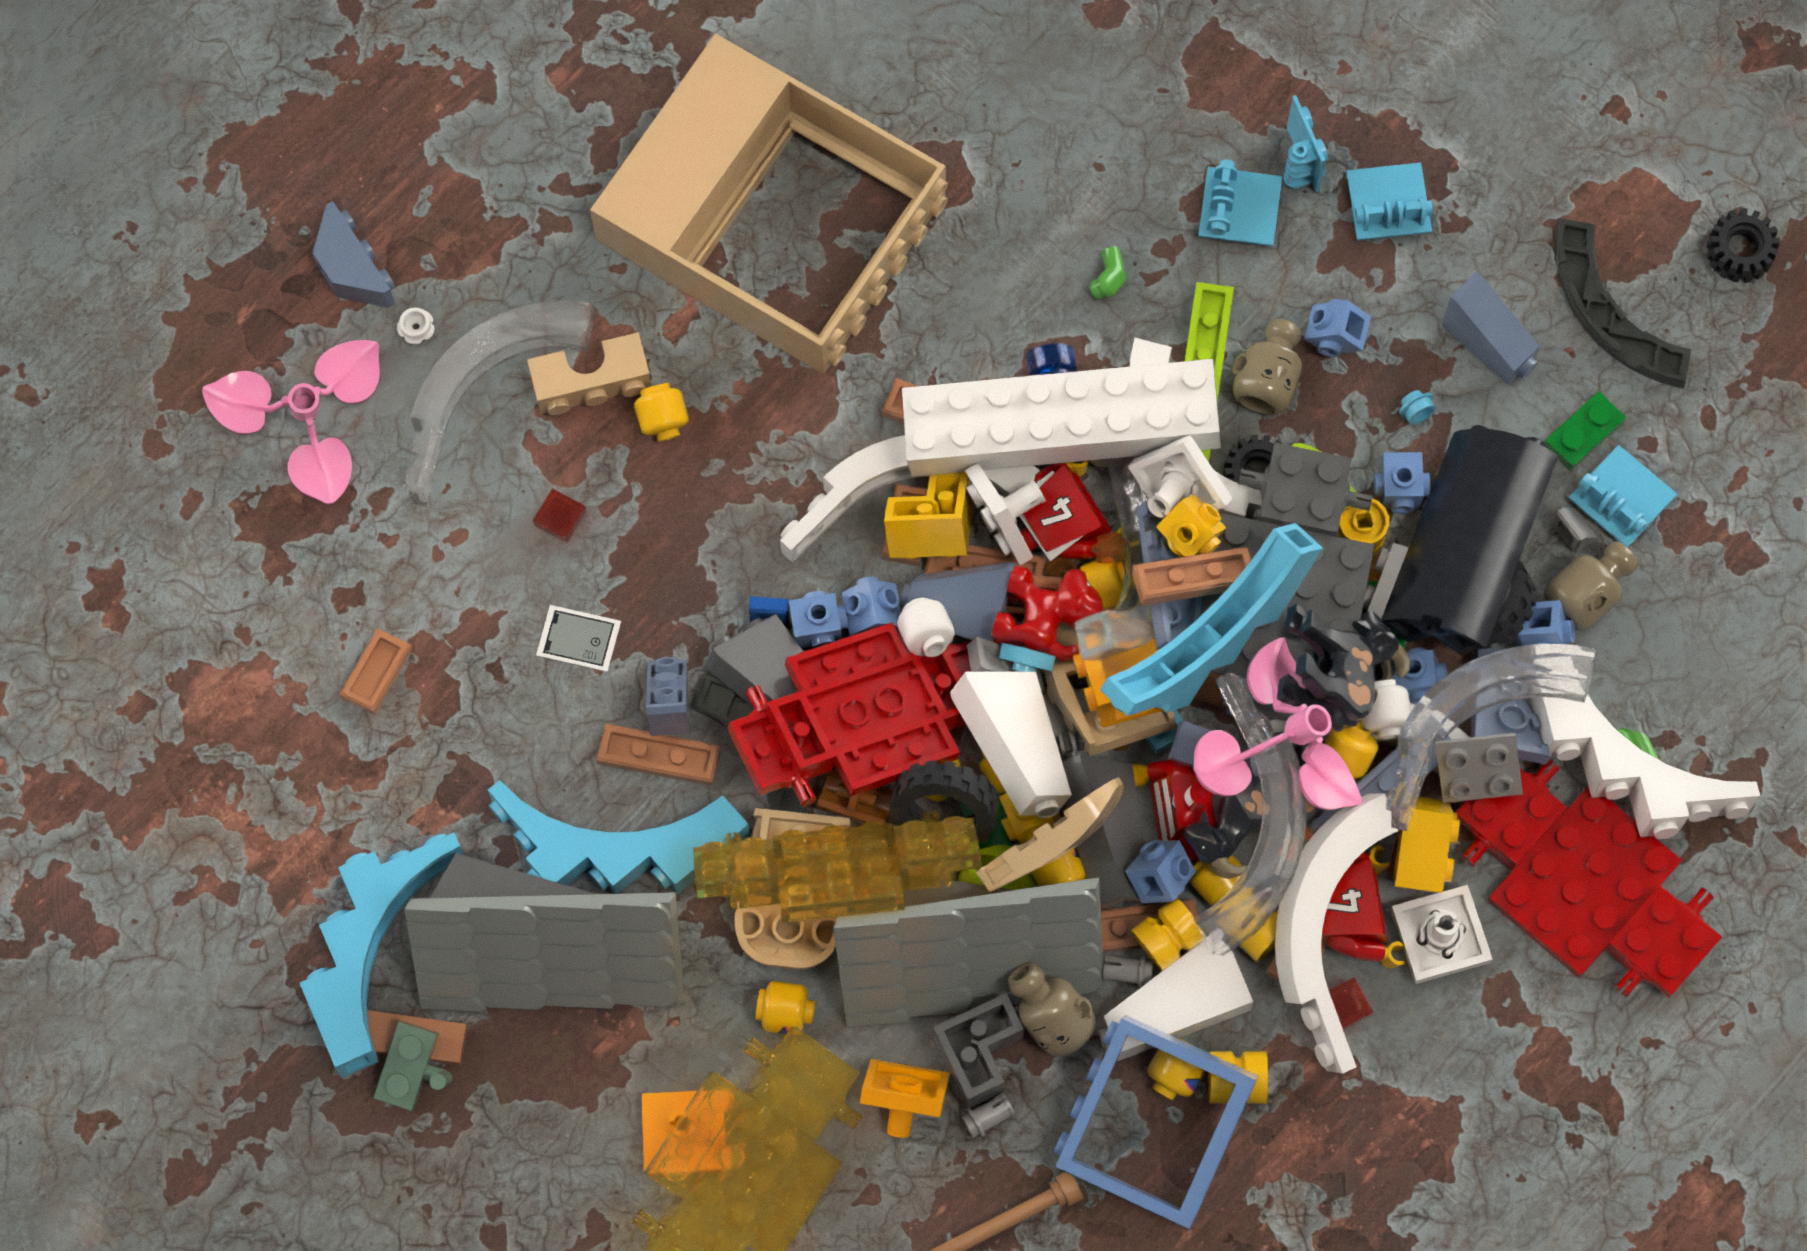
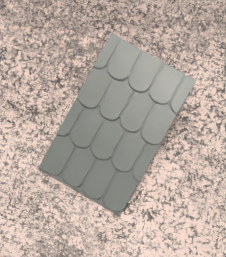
[404,853,684,1012]
[834,867,1104,1027]

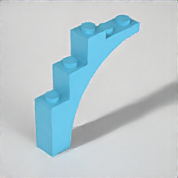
[1100,523,1323,716]
[488,780,750,895]
[300,833,464,1078]

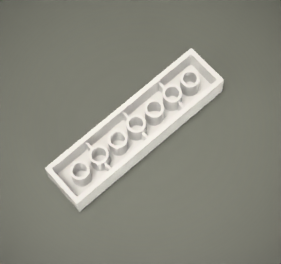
[902,359,1221,477]

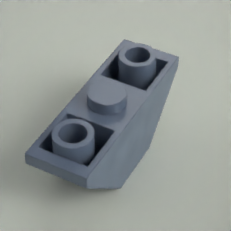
[313,201,396,308]
[646,657,690,736]

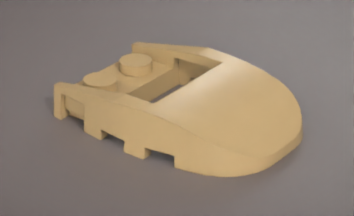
[1041,609,1176,756]
[976,777,1124,892]
[734,808,852,970]

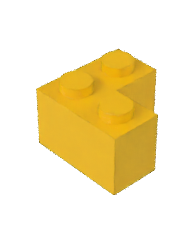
[884,472,974,559]
[1393,795,1460,893]

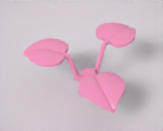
[202,340,380,505]
[1194,637,1363,810]

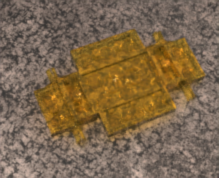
[693,811,981,923]
[631,1026,863,1251]

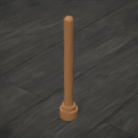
[930,1171,1084,1251]

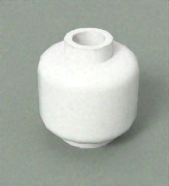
[897,598,955,657]
[1361,679,1413,740]

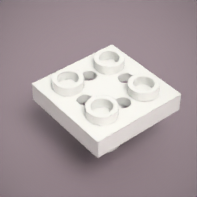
[1128,435,1233,518]
[965,463,1046,565]
[1390,885,1493,984]

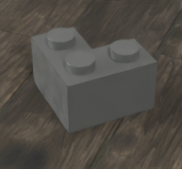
[933,993,1024,1109]

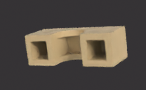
[527,332,652,415]

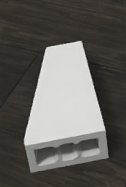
[950,672,1072,818]
[1098,929,1253,1061]

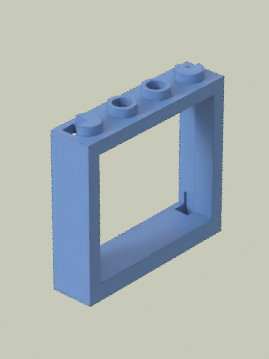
[1054,1015,1258,1229]

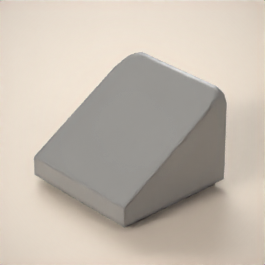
[1552,507,1597,553]

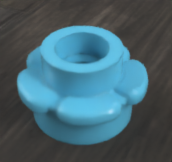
[1399,390,1436,425]

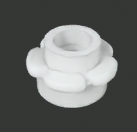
[397,308,435,344]

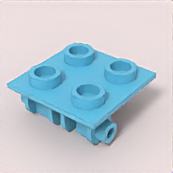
[1284,95,1328,192]
[1198,160,1282,246]
[1346,163,1433,241]
[1568,445,1677,547]

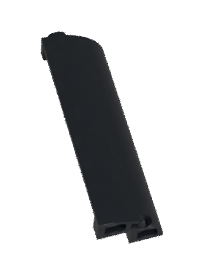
[1381,425,1559,655]

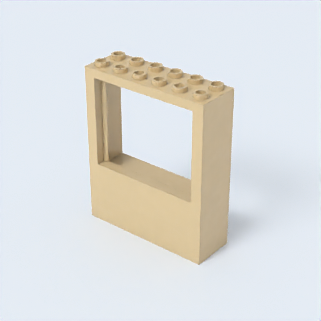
[590,33,948,374]

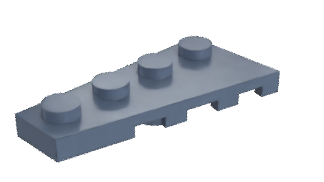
[1136,501,1202,650]

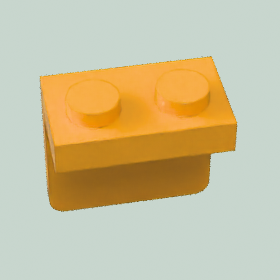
[1073,635,1164,728]

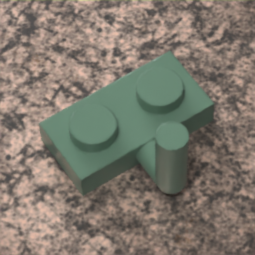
[374,1020,452,1111]

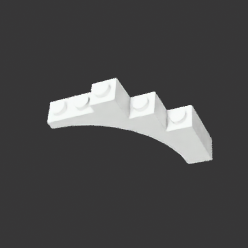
[1523,654,1760,839]

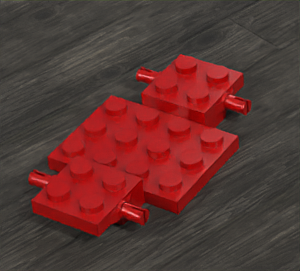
[727,622,972,807]
[1456,759,1722,998]

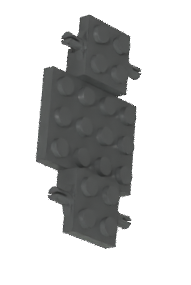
[1201,443,1375,721]

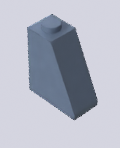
[1442,271,1540,385]
[899,562,1017,643]

